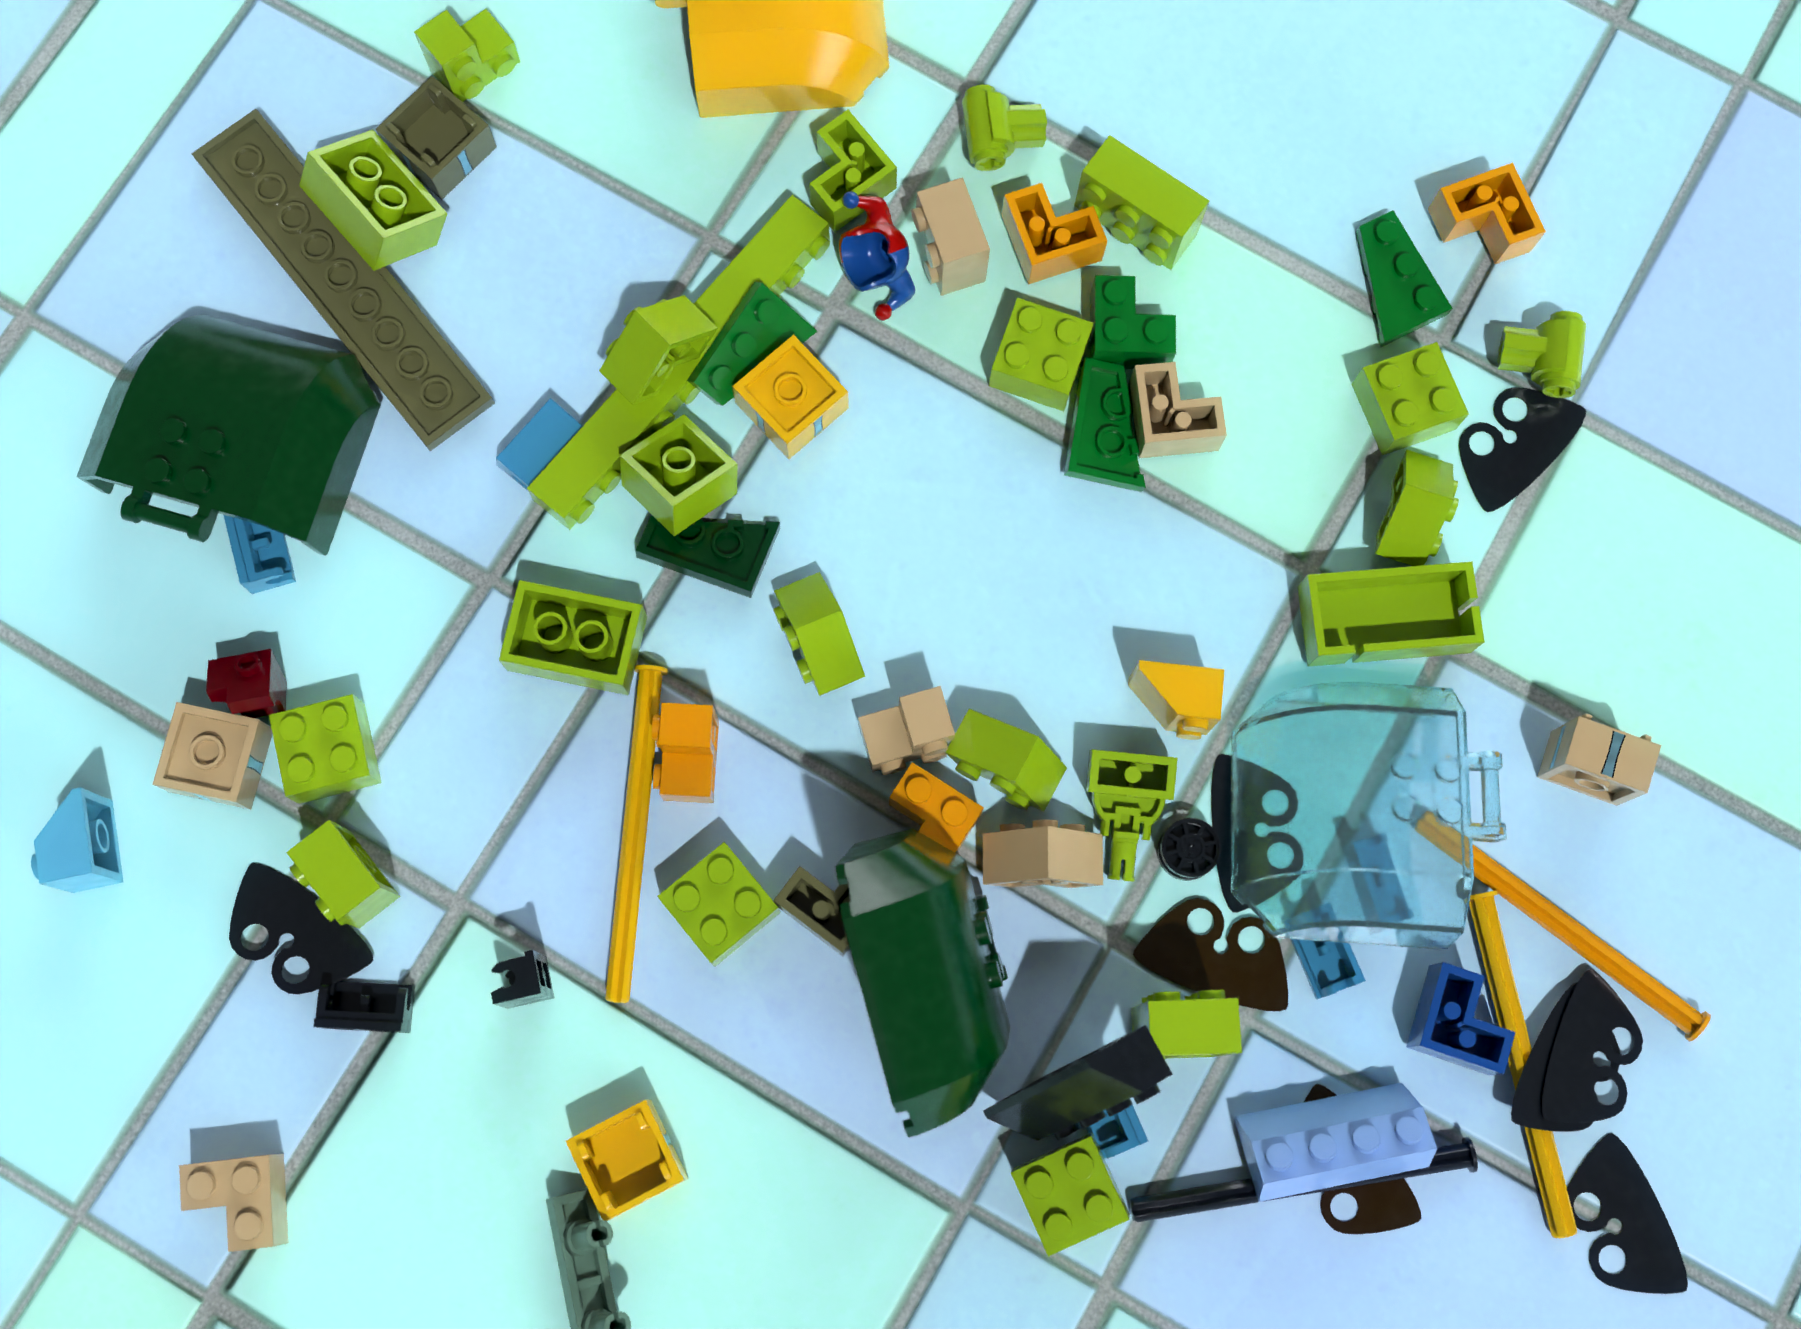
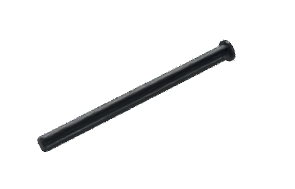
[1129,1137,1478,1222]

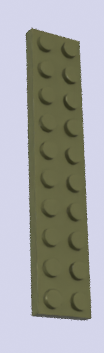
[191,109,495,451]

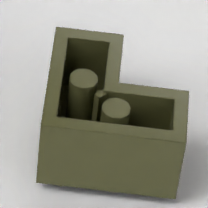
[773,866,851,956]

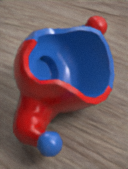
[839,191,916,321]

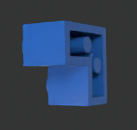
[1406,962,1515,1075]

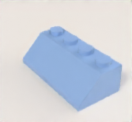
[1234,1083,1437,1202]

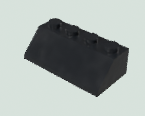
[983,1025,1172,1141]

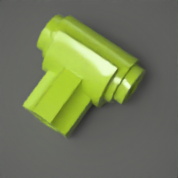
[962,85,1047,171]
[1497,311,1586,398]

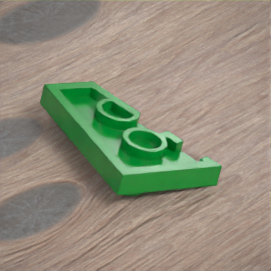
[1356,210,1453,348]
[687,282,818,406]
[1064,357,1146,492]

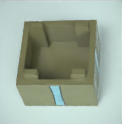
[376,76,497,200]

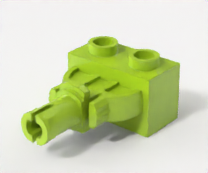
[1086,749,1178,882]

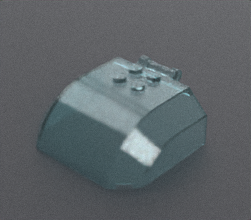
[1231,682,1507,950]

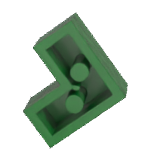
[1090,275,1176,369]

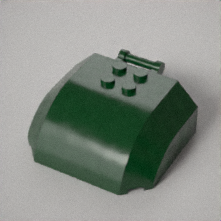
[76,314,381,556]
[835,828,1010,1138]

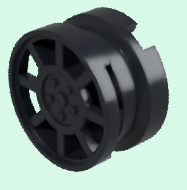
[1157,818,1221,881]

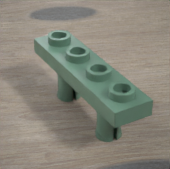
[545,1189,631,1329]

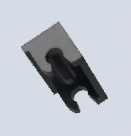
[491,950,554,1009]
[313,981,415,1033]

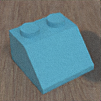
[31,787,124,893]

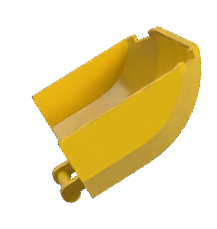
[655,0,889,118]

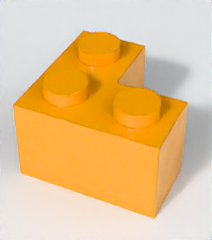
[1428,163,1546,264]
[1001,183,1107,285]
[652,703,719,803]
[889,762,984,854]

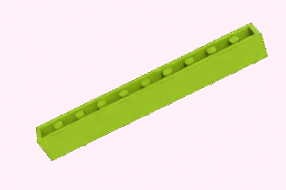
[527,195,830,530]

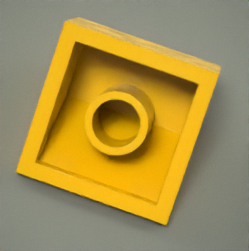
[1128,660,1225,740]

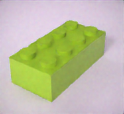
[1297,561,1485,667]

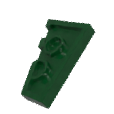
[635,516,780,598]

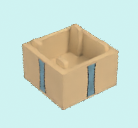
[152,702,272,810]
[1537,713,1661,806]

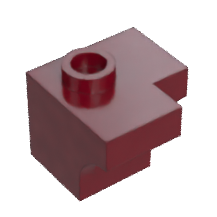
[206,649,287,718]

